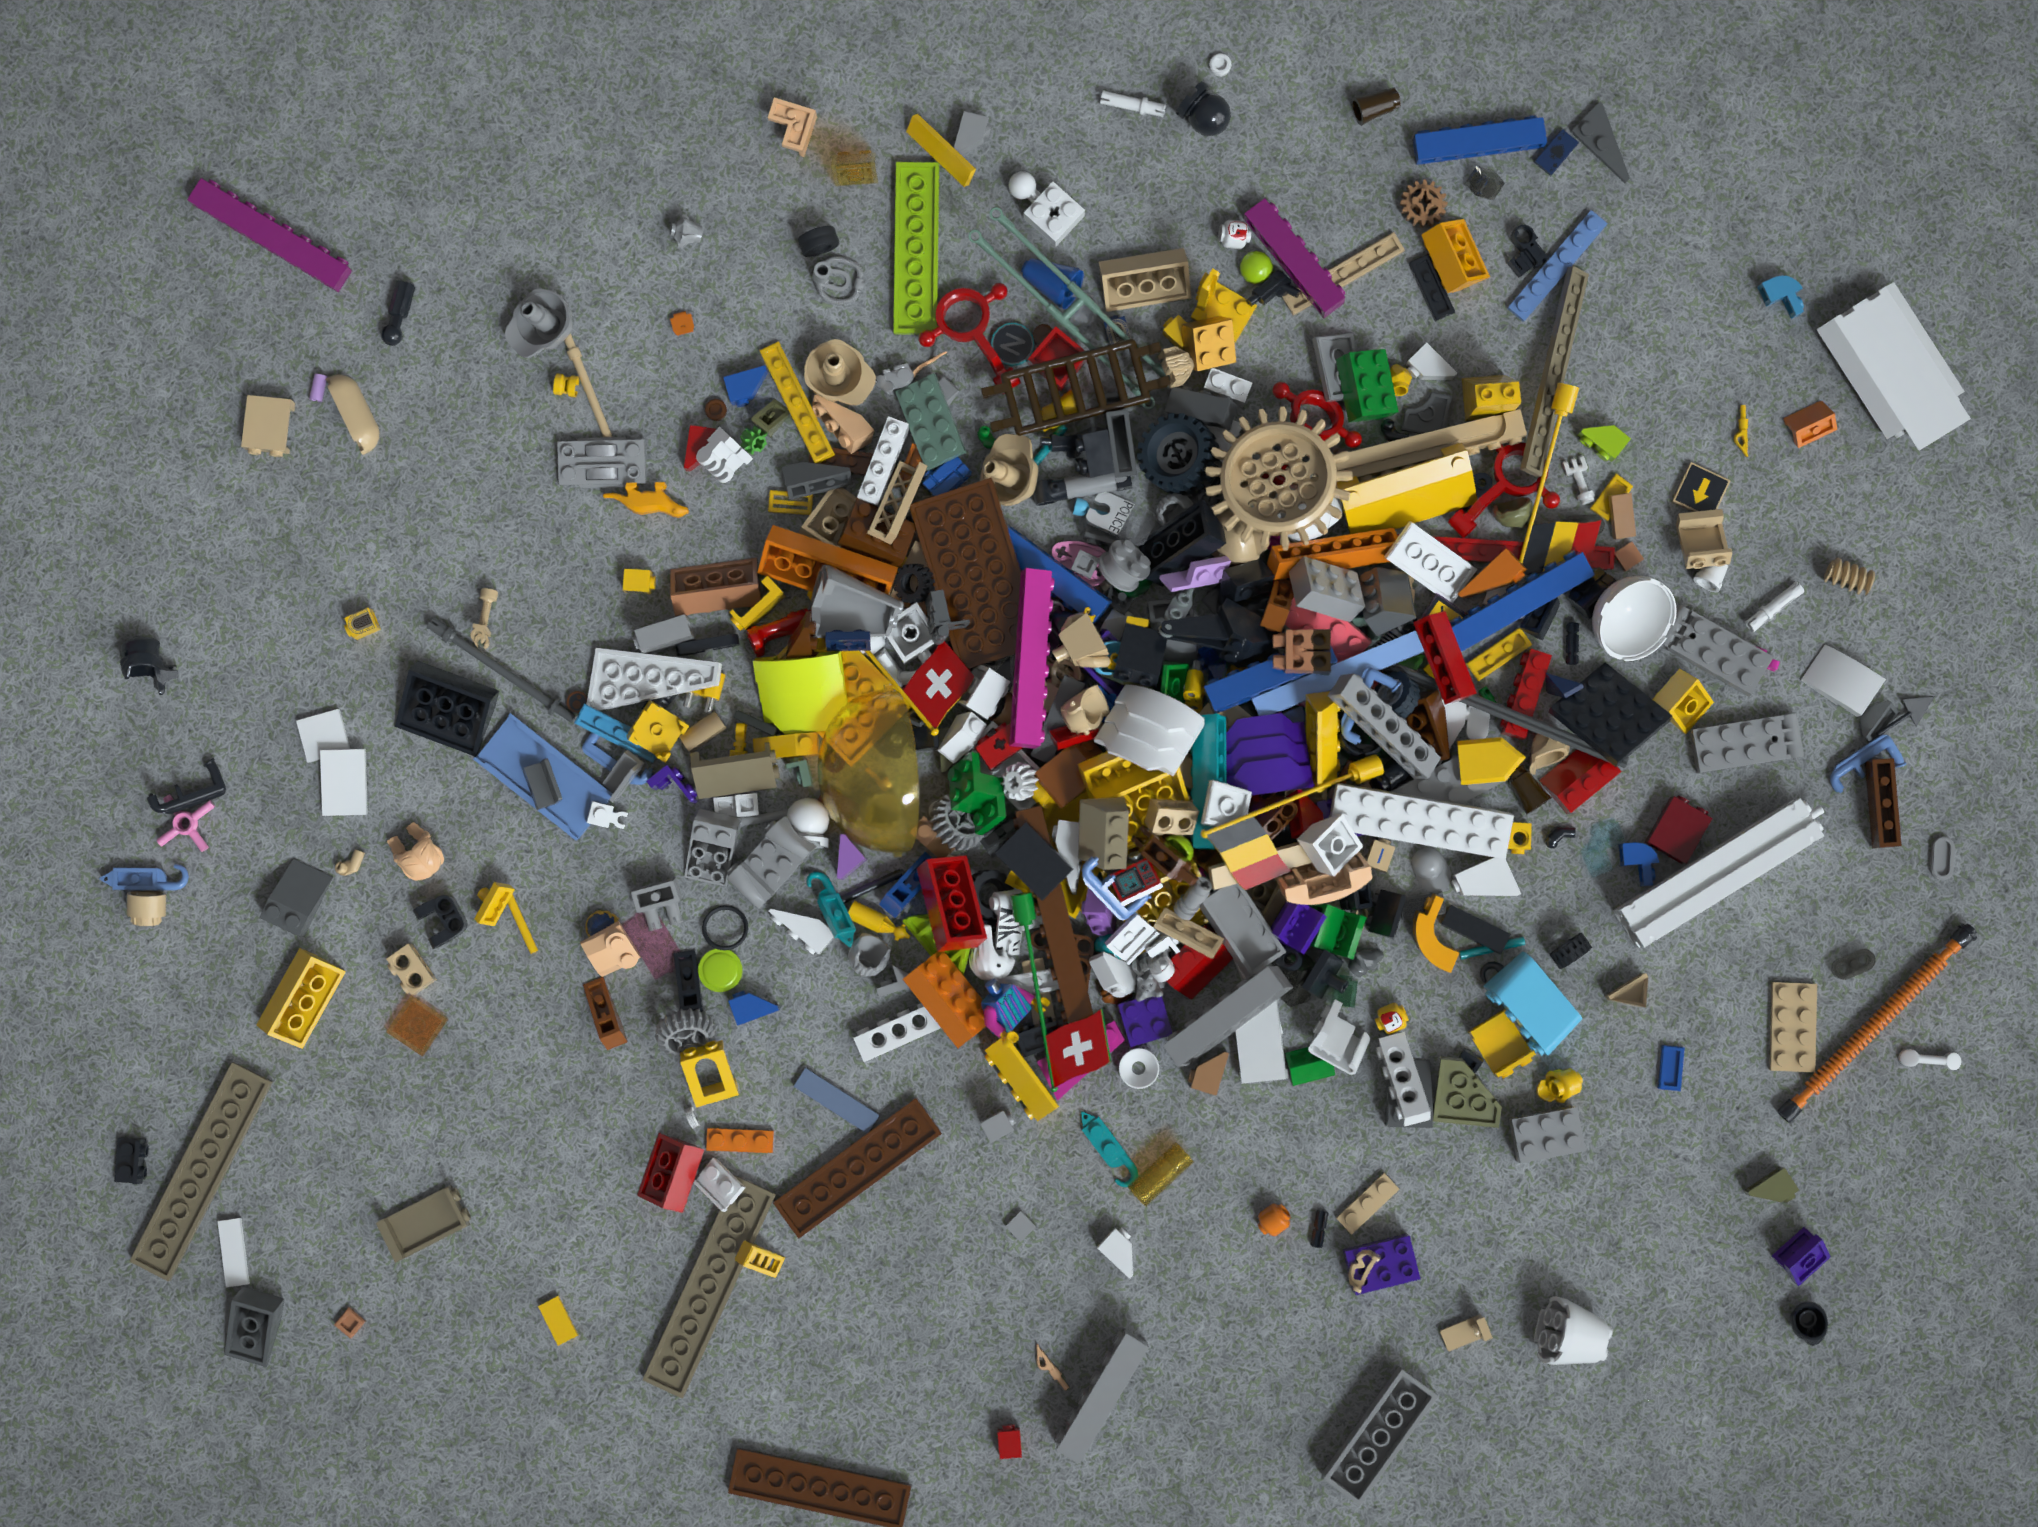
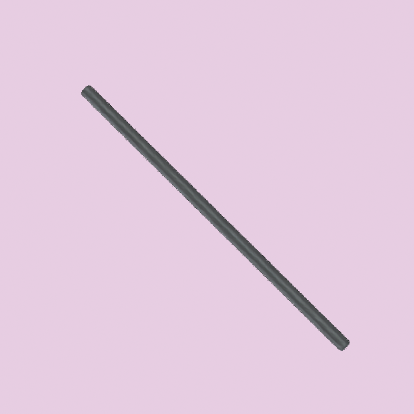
[1362,650,1629,768]

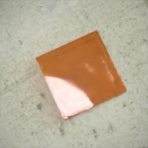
[386,995,448,1057]

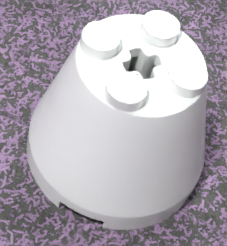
[1534,1296,1613,1365]

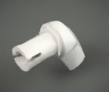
[874,648,916,687]

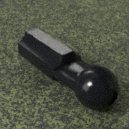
[381,280,416,346]

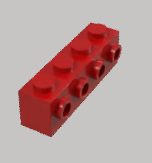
[1413,611,1477,705]
[1500,648,1552,740]

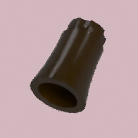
[1351,87,1401,126]
[1508,764,1552,815]

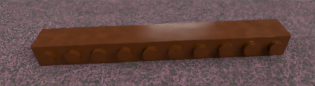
[1012,806,1093,1024]

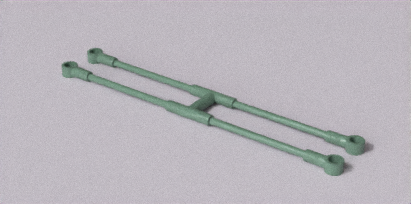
[968,206,1170,409]

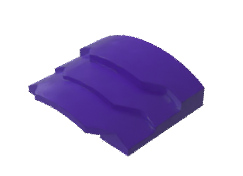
[1226,713,1314,796]

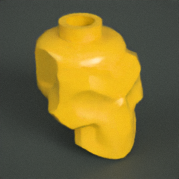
[1536,1068,1583,1103]

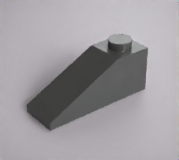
[781,462,853,500]

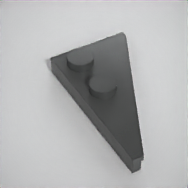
[1571,101,1630,183]

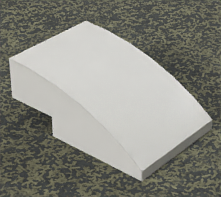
[1801,645,1886,717]

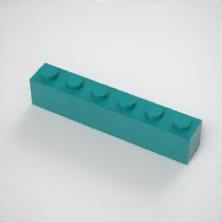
[1191,714,1226,850]

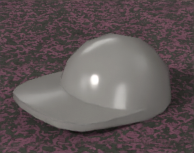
[1411,847,1451,893]

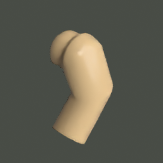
[335,849,365,876]

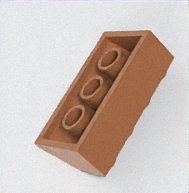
[670,558,762,616]

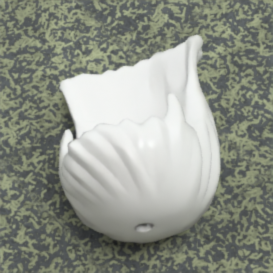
[969,924,1015,981]

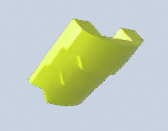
[753,651,850,734]

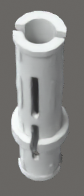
[1100,90,1166,118]
[1745,581,1804,632]

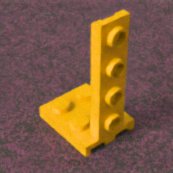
[1190,268,1257,343]

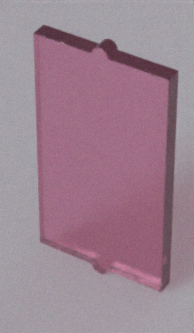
[622,913,685,980]

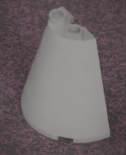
[809,565,904,638]

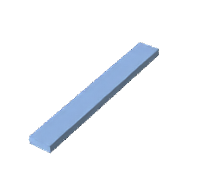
[1252,631,1424,716]

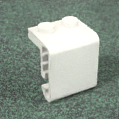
[1308,999,1370,1075]

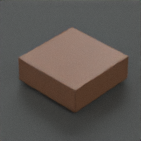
[1614,541,1644,572]
[334,1307,366,1339]

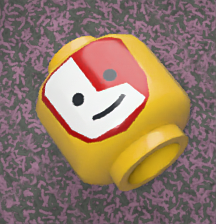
[1375,1002,1409,1035]

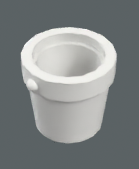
[1693,565,1728,592]

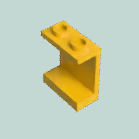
[1467,1009,1536,1079]

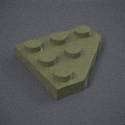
[1433,1056,1502,1128]

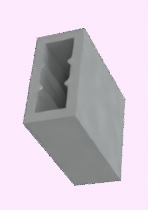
[633,614,696,654]

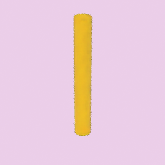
[507,894,538,954]

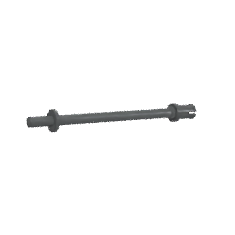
[427,617,576,723]

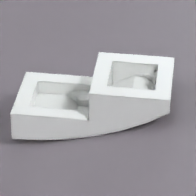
[713,793,759,818]

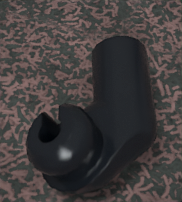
[1381,419,1409,442]
[1545,826,1576,849]

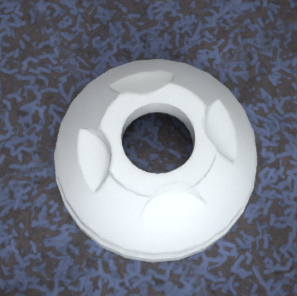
[1119,1048,1159,1089]

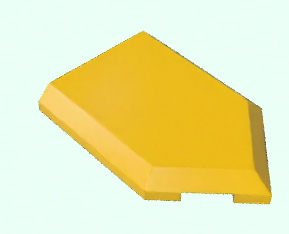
[1457,737,1526,785]

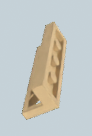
[867,461,927,545]

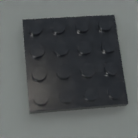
[1548,662,1673,767]

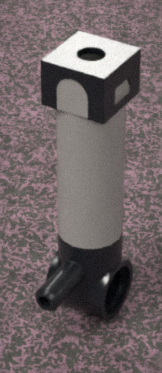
[1034,473,1132,506]

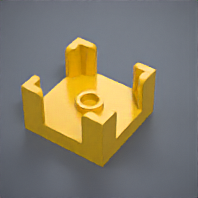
[626,699,689,763]

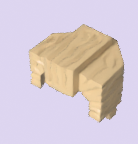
[1158,346,1195,388]

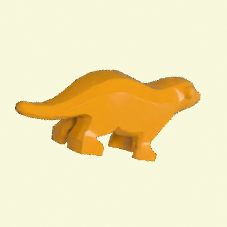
[603,482,689,518]

